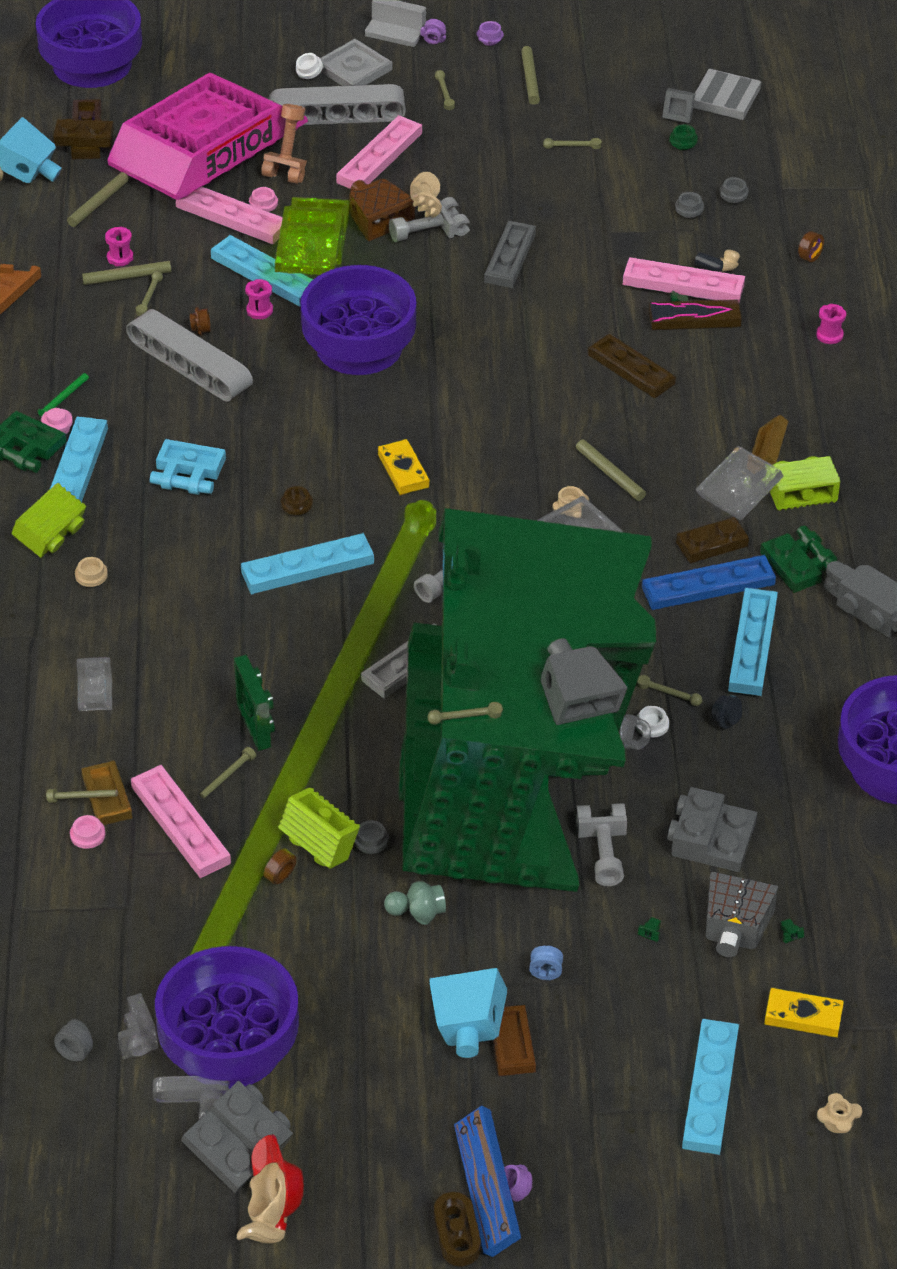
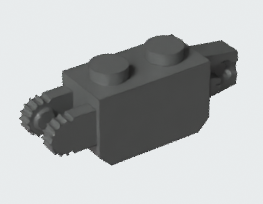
[824,561,897,637]

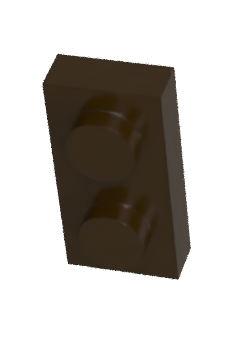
[53,119,114,147]
[676,517,749,564]

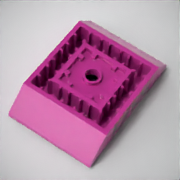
[107,73,308,200]

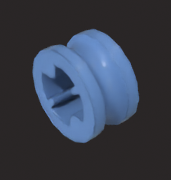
[529,946,563,980]

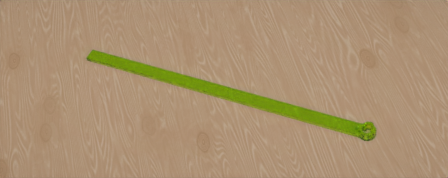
[190,500,437,955]

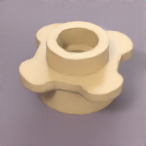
[553,486,589,517]
[817,1093,862,1133]

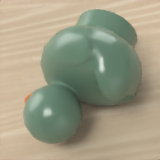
[384,881,446,925]

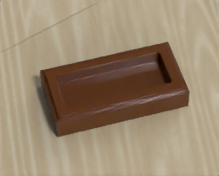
[493,1005,536,1076]

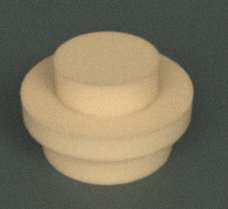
[75,557,108,587]

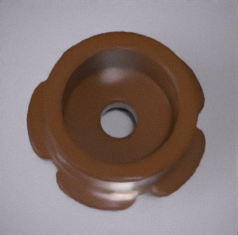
[190,307,211,336]

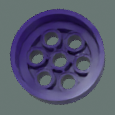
[36,0,142,88]
[301,265,416,375]
[838,675,897,804]
[155,946,299,1089]

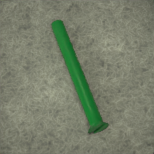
[38,373,89,418]

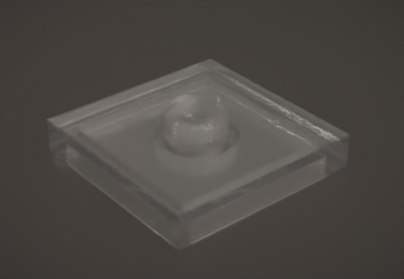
[696,446,784,520]

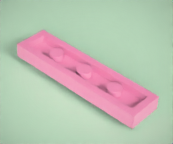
[336,115,422,188]
[176,186,289,244]
[623,257,745,302]
[131,765,231,878]

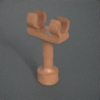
[262,104,307,184]

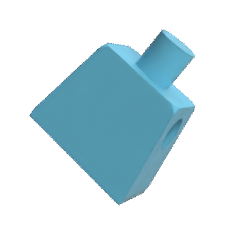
[0,117,62,183]
[430,968,507,1058]

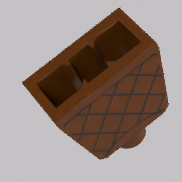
[350,179,415,241]

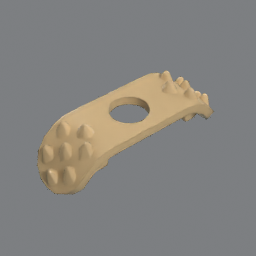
[410,172,442,218]

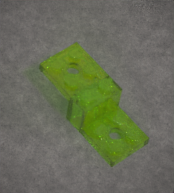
[275,197,350,275]

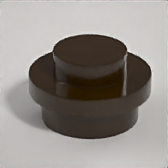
[281,486,313,515]

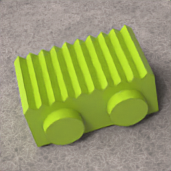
[766,456,840,511]
[11,483,86,558]
[278,788,360,869]

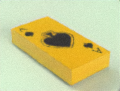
[378,439,429,495]
[765,988,844,1038]

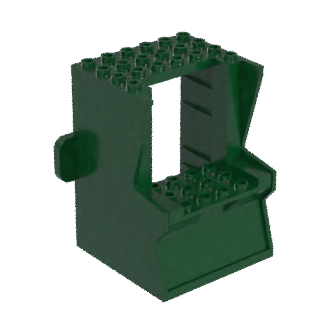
[398,508,656,892]

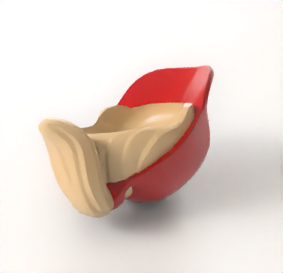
[237,1134,304,1244]

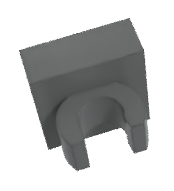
[662,88,696,123]

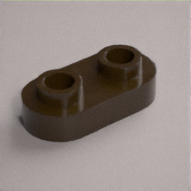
[434,1192,481,1266]

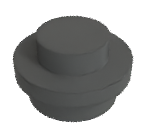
[720,177,749,203]
[675,192,704,218]
[354,820,389,854]

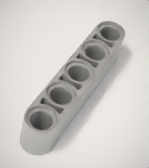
[268,84,406,125]
[126,309,253,402]

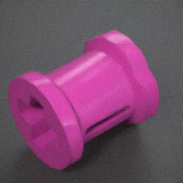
[105,227,133,266]
[245,279,273,319]
[816,304,846,344]

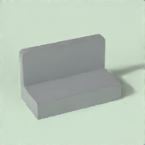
[365,0,426,47]

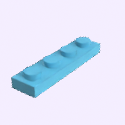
[211,235,313,307]
[50,416,108,503]
[241,533,374,594]
[728,588,778,696]
[682,1019,739,1155]

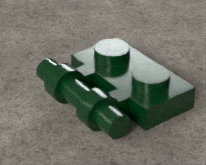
[0,411,66,473]
[760,525,837,593]

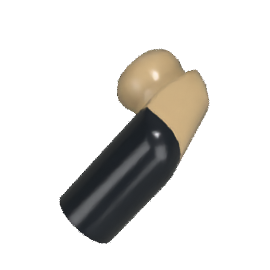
[694,250,740,272]

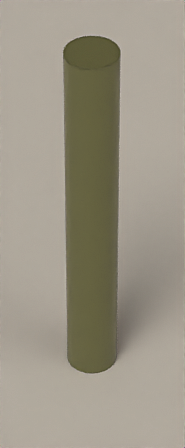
[521,46,540,104]
[67,172,129,227]
[82,261,171,285]
[576,439,646,501]

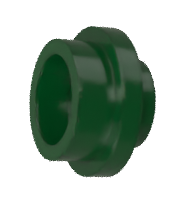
[669,124,698,150]

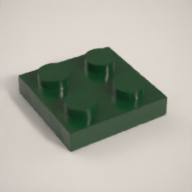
[234,654,275,751]

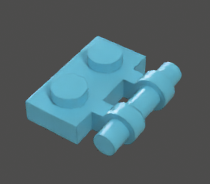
[150,439,226,495]

